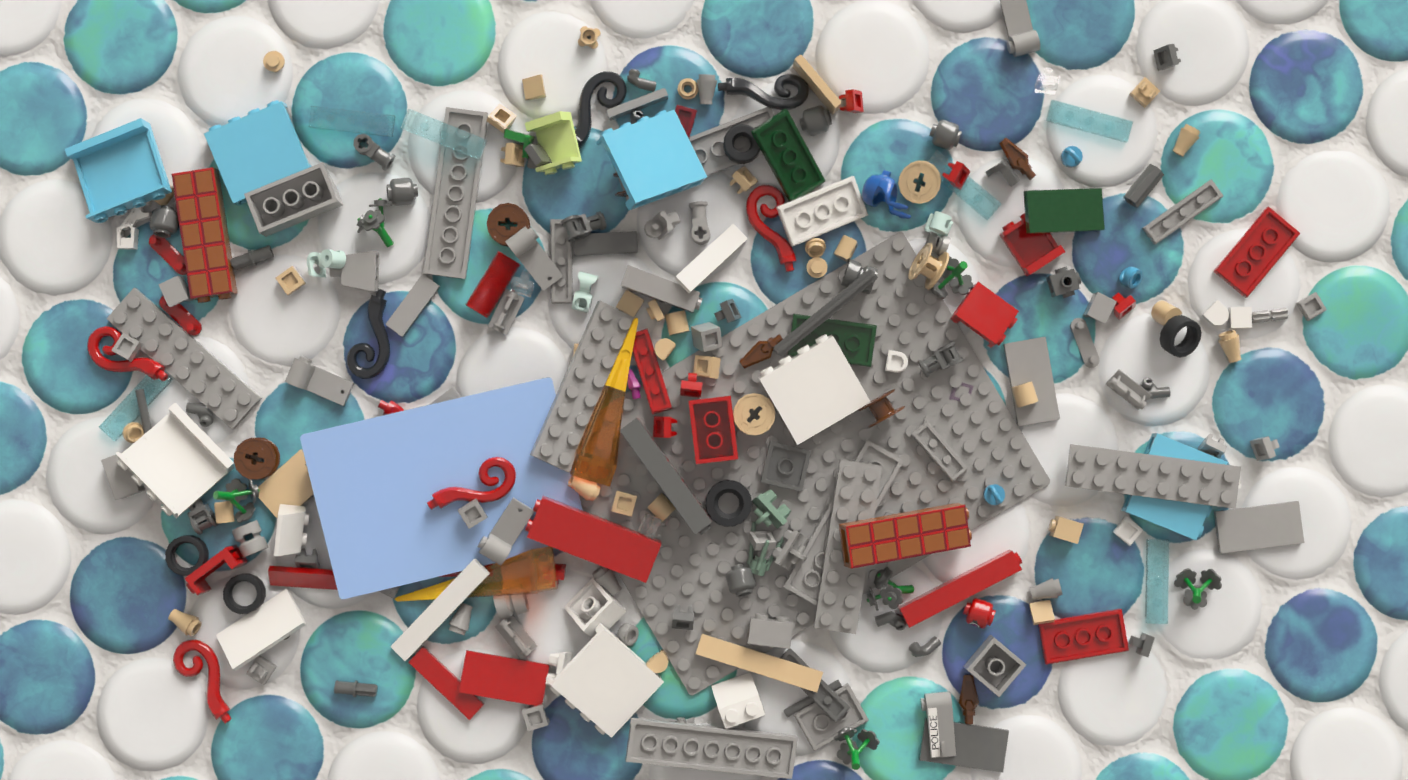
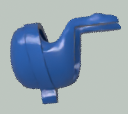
[862,170,911,219]

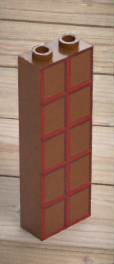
[172,167,238,303]
[839,503,972,569]

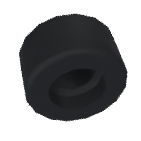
[723,124,760,164]

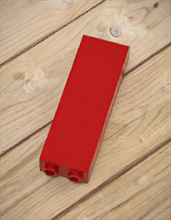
[525,496,662,583]

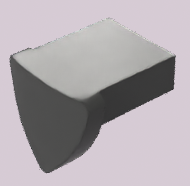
[524,144,552,169]
[985,159,1020,187]

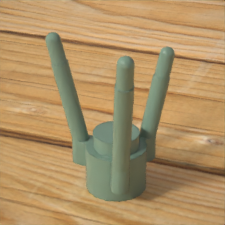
[746,522,784,576]

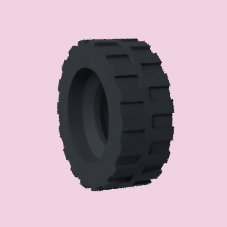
[706,480,752,527]

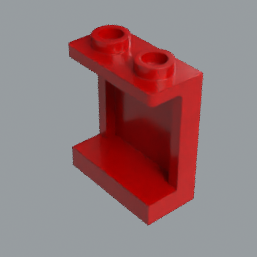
[999,213,1065,276]
[950,282,1019,348]
[184,545,248,595]

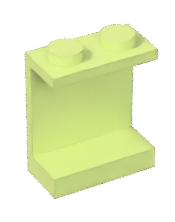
[525,111,582,175]

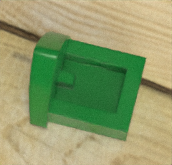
[504,129,535,159]

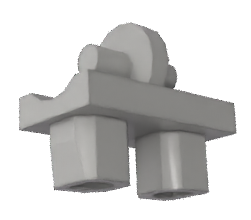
[644,210,681,240]
[772,530,810,571]

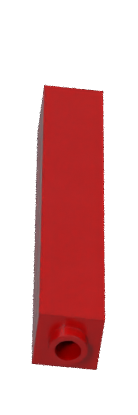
[898,550,1023,628]

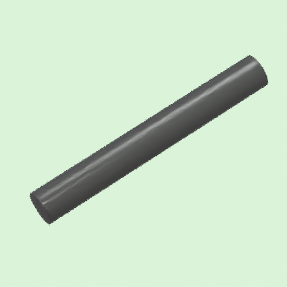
[135,389,152,434]
[783,680,842,718]

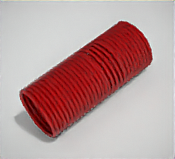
[465,251,521,318]

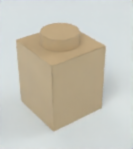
[1048,516,1084,544]

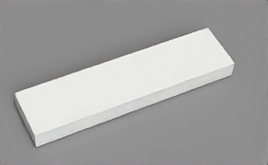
[674,224,748,293]

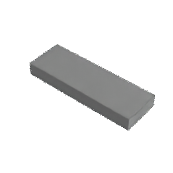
[606,88,668,121]
[385,274,440,337]
[911,421,969,482]

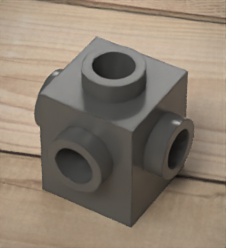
[1046,266,1081,298]

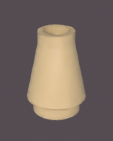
[1172,124,1200,157]
[1218,330,1241,363]
[568,475,601,501]
[168,609,202,636]

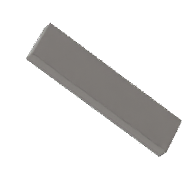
[1142,179,1223,245]
[550,219,573,304]

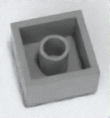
[963,635,1026,697]

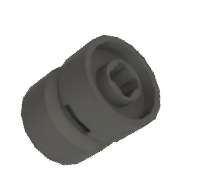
[841,259,878,295]

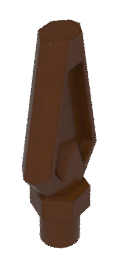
[999,138,1036,180]
[739,334,783,369]
[958,675,979,724]

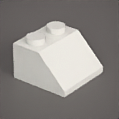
[274,504,309,556]
[564,577,627,638]
[711,672,766,729]

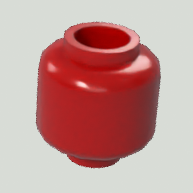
[963,598,996,629]

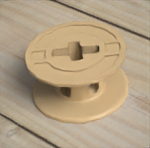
[898,160,941,204]
[908,243,949,290]
[733,393,776,436]

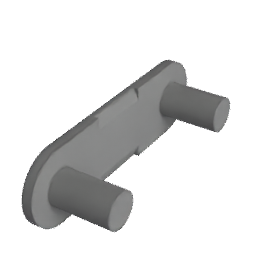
[1070,318,1099,368]

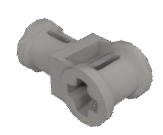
[689,201,711,245]

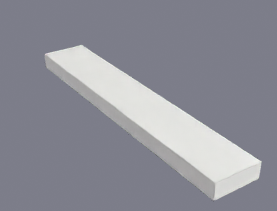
[391,558,490,661]

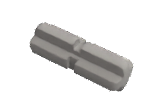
[1252,308,1288,323]

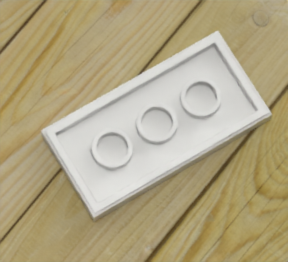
[776,176,868,247]
[216,589,306,671]

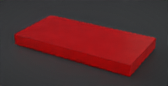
[1213,206,1300,298]
[1038,609,1129,665]
[459,650,550,706]

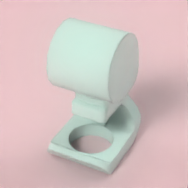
[924,211,953,237]
[307,249,346,278]
[572,271,599,313]

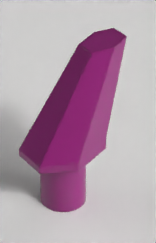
[627,369,641,400]

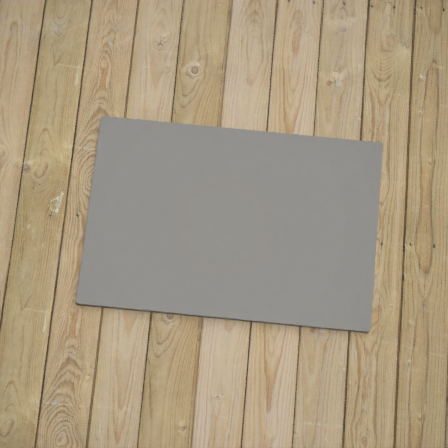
[572,232,1050,695]

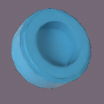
[1061,146,1083,168]
[1119,267,1143,289]
[983,484,1005,505]

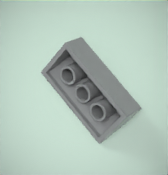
[244,162,343,237]

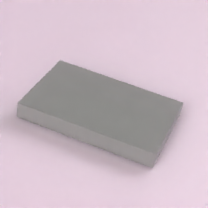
[793,683,869,751]

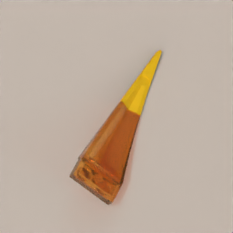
[570,317,638,487]
[394,546,558,602]

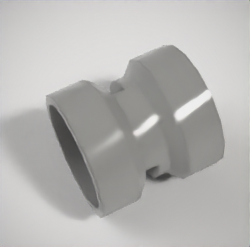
[925,231,951,256]

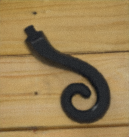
[575,71,627,149]
[718,74,809,110]
[347,288,390,379]

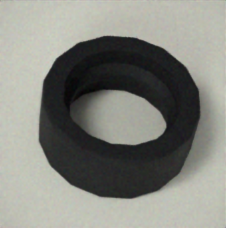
[1159,315,1202,358]
[165,535,209,576]
[223,573,266,614]

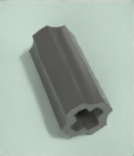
[1123,164,1164,208]

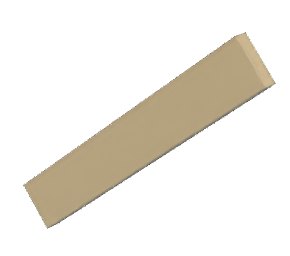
[696,634,823,692]

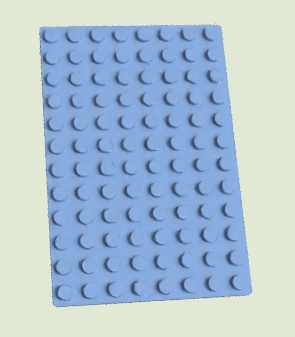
[300,377,583,599]

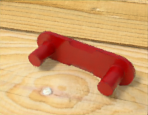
[149,234,187,275]
[159,296,202,336]

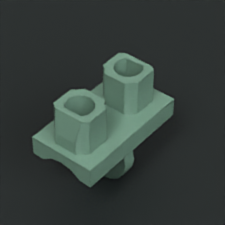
[752,489,791,529]

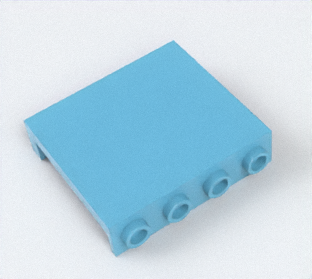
[204,100,312,206]
[596,110,707,211]
[65,118,172,223]
[1121,433,1228,540]

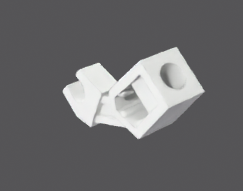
[117,201,152,250]

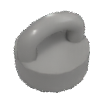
[617,623,639,646]

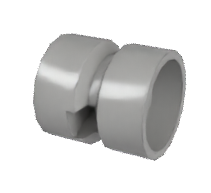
[232,520,269,558]
[493,585,529,620]

